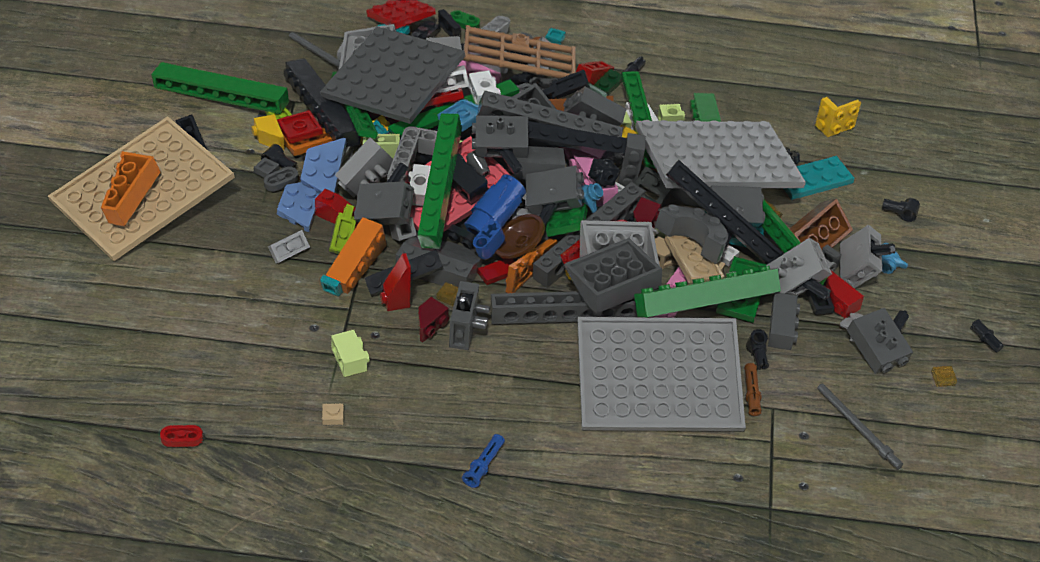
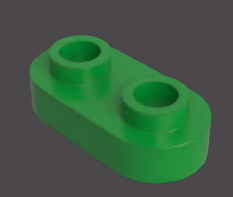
[450,10,480,29]

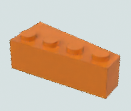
[101,151,160,226]
[326,217,387,294]

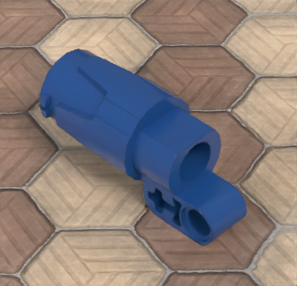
[464,174,526,259]

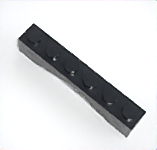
[528,121,627,164]

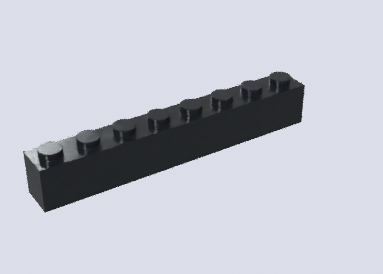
[284,58,360,147]

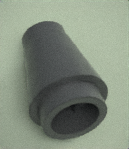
[466,150,490,177]

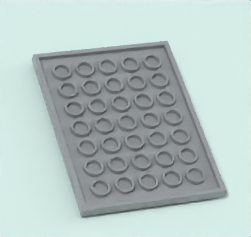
[635,120,806,188]
[577,317,746,431]

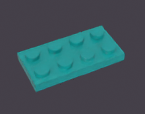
[783,156,855,200]

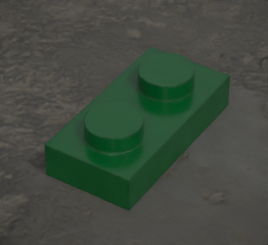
[593,69,623,96]

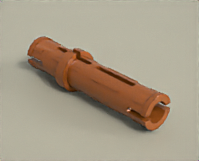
[744,363,762,416]

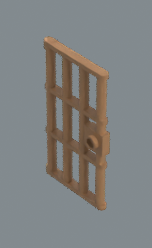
[462,25,576,79]

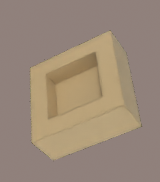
[322,404,344,425]

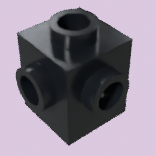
[588,158,619,187]

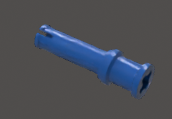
[462,434,505,488]

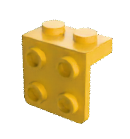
[815,97,861,137]

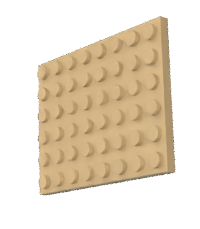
[48,116,235,261]

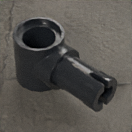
[261,144,297,169]
[882,198,920,222]
[746,329,769,370]

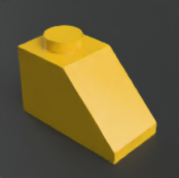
[251,114,284,150]

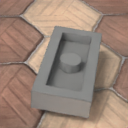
[268,230,310,263]

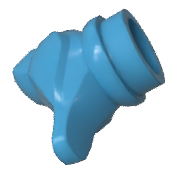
[582,183,603,213]
[881,243,908,274]

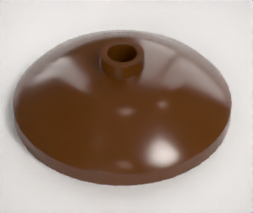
[496,214,545,259]

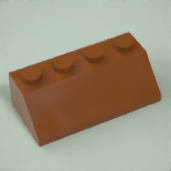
[790,198,853,250]

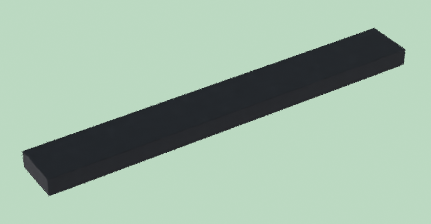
[666,160,784,265]

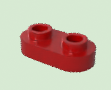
[160,425,203,447]

